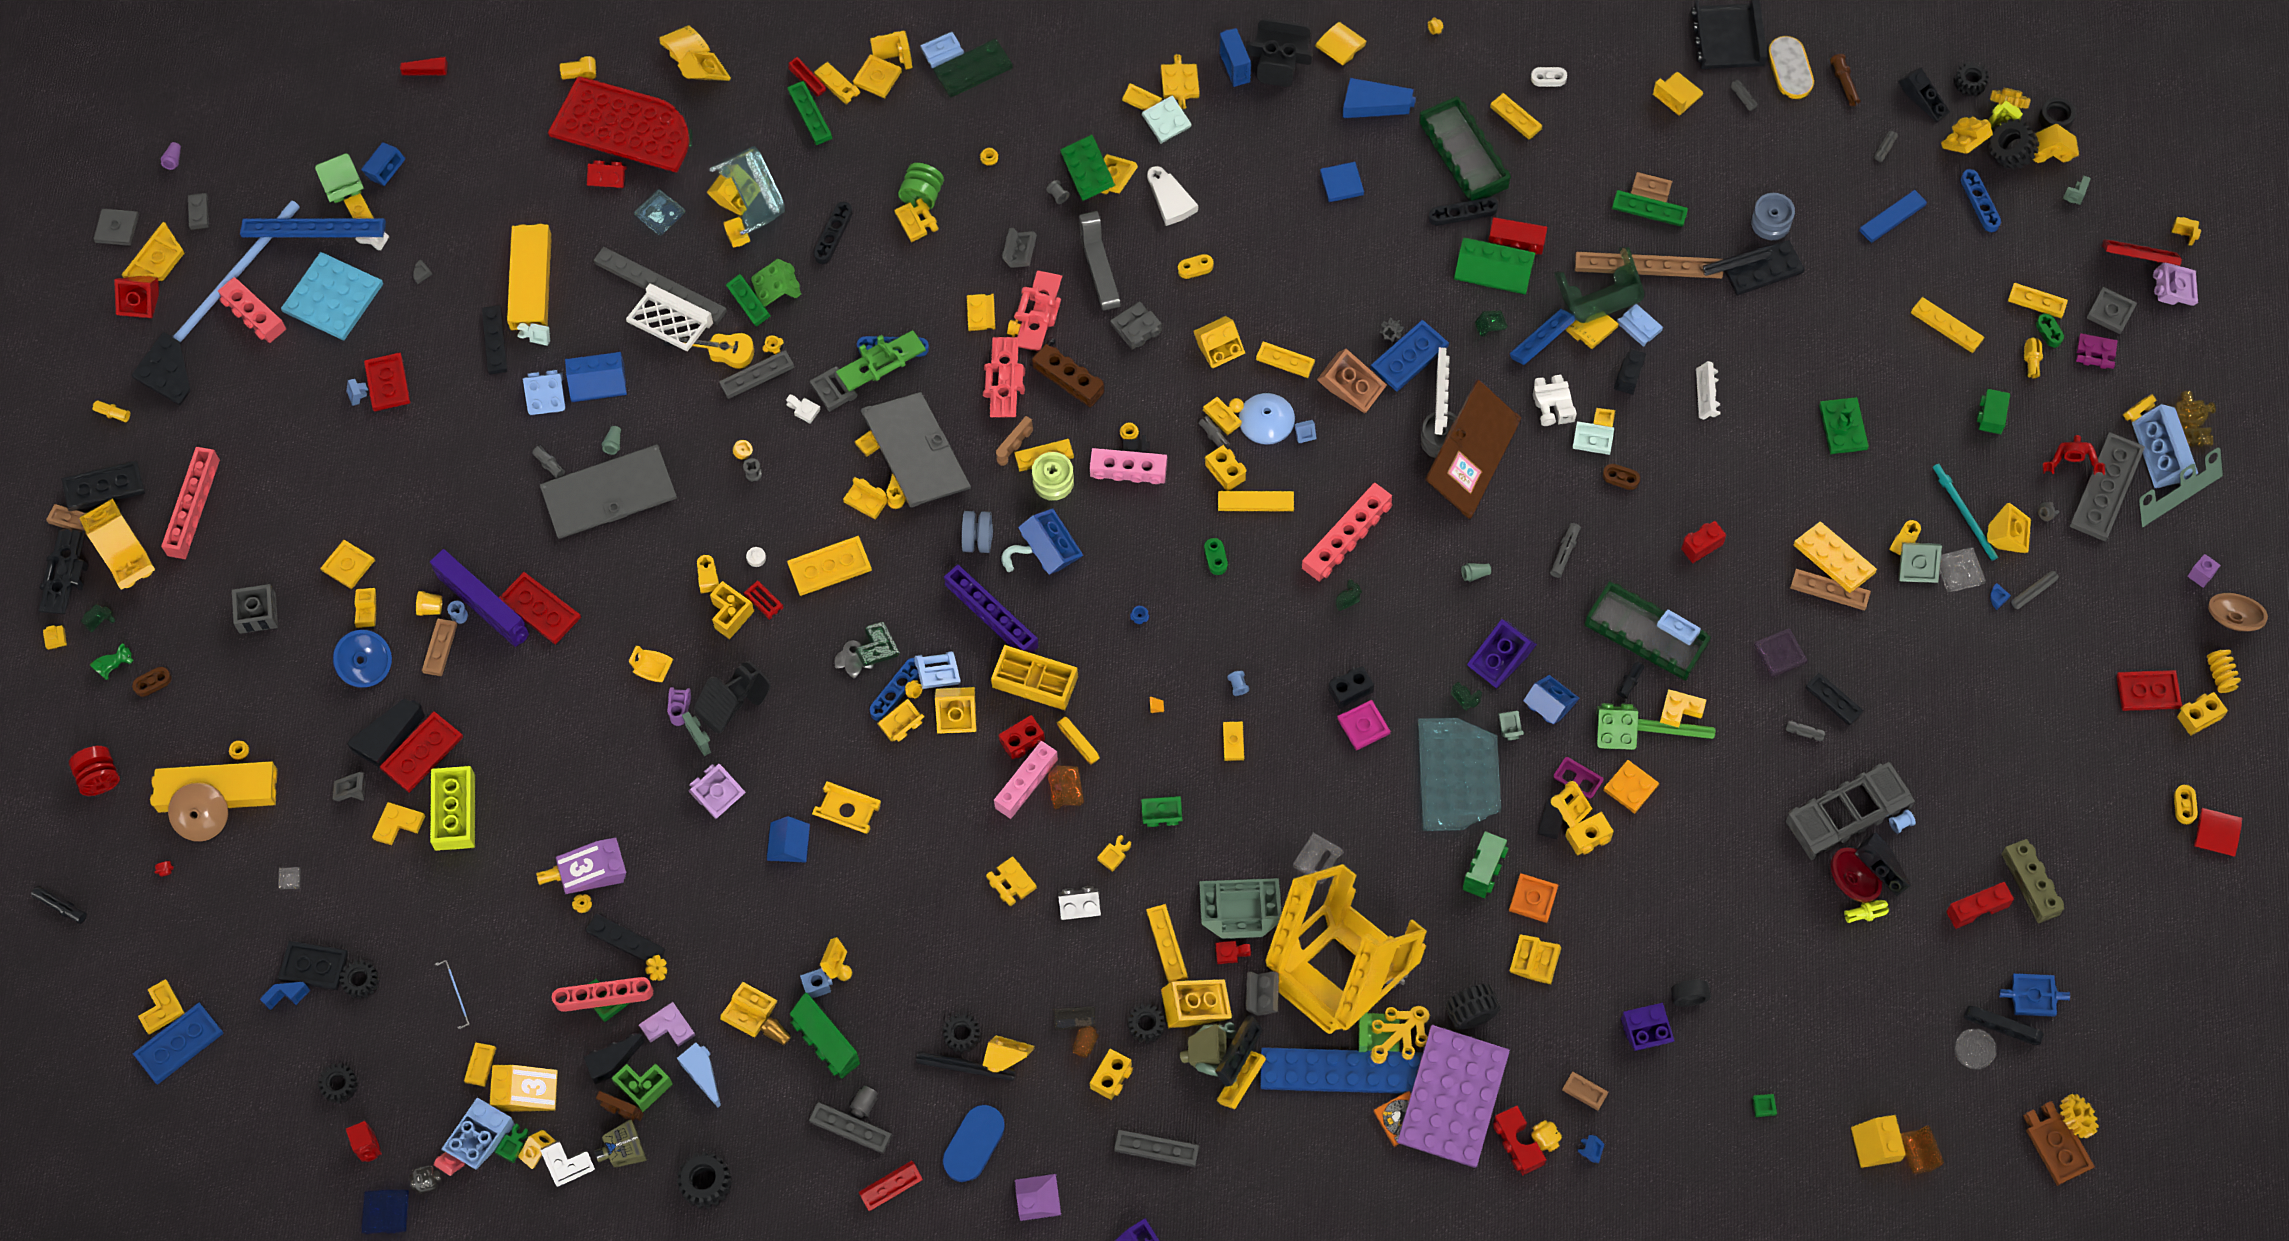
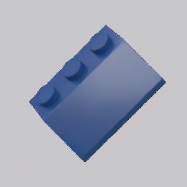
[565,352,627,402]
[1018,509,1084,575]

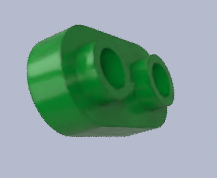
[1204,538,1228,575]

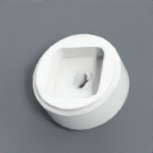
[746,547,766,567]

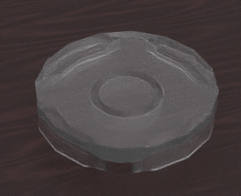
[1954,1029,1996,1070]

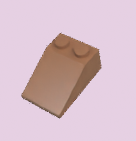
[1317,349,1387,413]

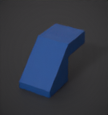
[260,982,310,1010]

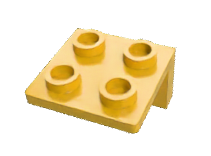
[870,31,912,69]
[1653,72,1703,116]

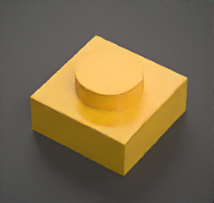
[1594,408,1615,427]

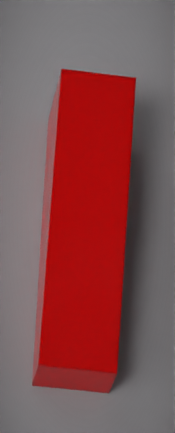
[400,57,448,75]
[789,57,826,97]

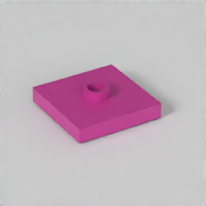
[1337,700,1391,751]

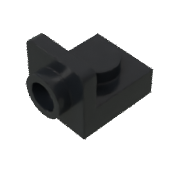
[1123,435,1150,453]

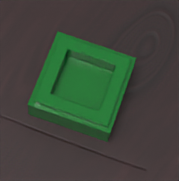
[1752,1094,1777,1117]

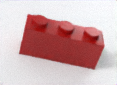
[1488,217,1547,255]

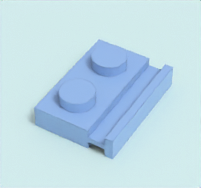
[920,32,964,68]
[1617,304,1663,347]

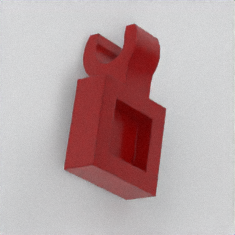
[1216,941,1251,964]

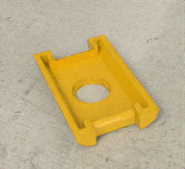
[812,782,881,834]

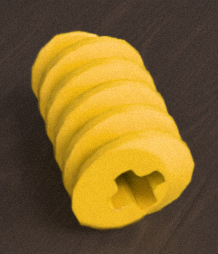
[2207,650,2241,693]

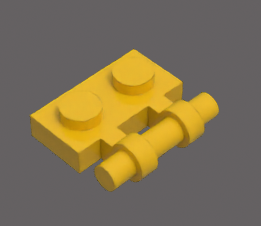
[894,198,939,242]
[986,856,1037,906]

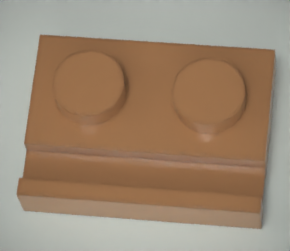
[1631,172,1672,202]

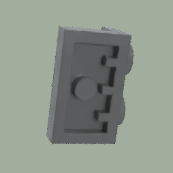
[1246,971,1279,1016]

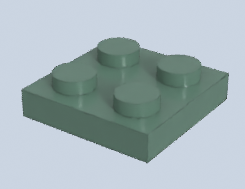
[1898,542,1942,583]

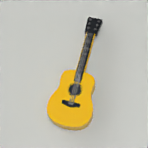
[663,333,754,369]

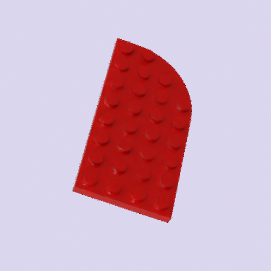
[548,76,689,173]

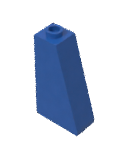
[1343,78,1416,118]

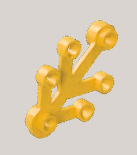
[1370,1006,1429,1064]

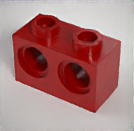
[999,715,1045,760]
[346,1121,382,1162]

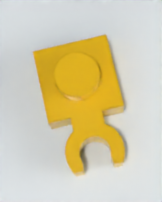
[1097,835,1131,872]

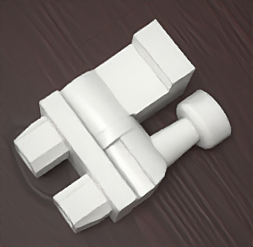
[1533,375,1577,426]

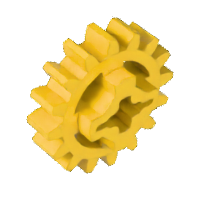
[1990,88,2031,108]
[2060,1094,2099,1139]

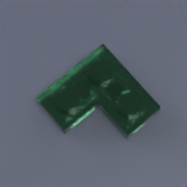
[856,622,900,667]

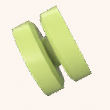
[1032,452,1074,500]

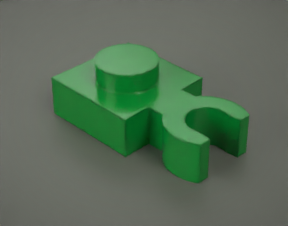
[495,1123,529,1163]

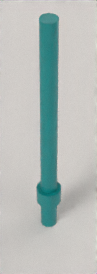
[1933,464,1998,561]

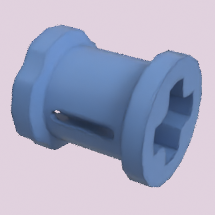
[447,601,468,624]
[1227,671,1249,696]

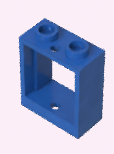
[1220,28,1251,87]

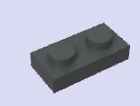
[188,193,209,230]

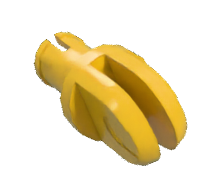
[2024,338,2043,378]

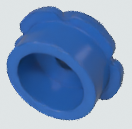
[1130,606,1149,624]

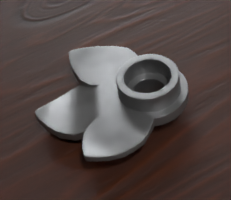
[835,640,873,678]

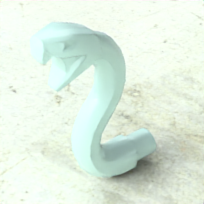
[1001,545,1032,572]

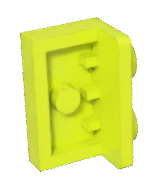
[1989,101,2023,129]

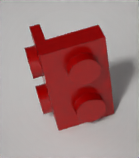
[587,161,627,188]

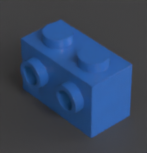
[361,142,406,186]

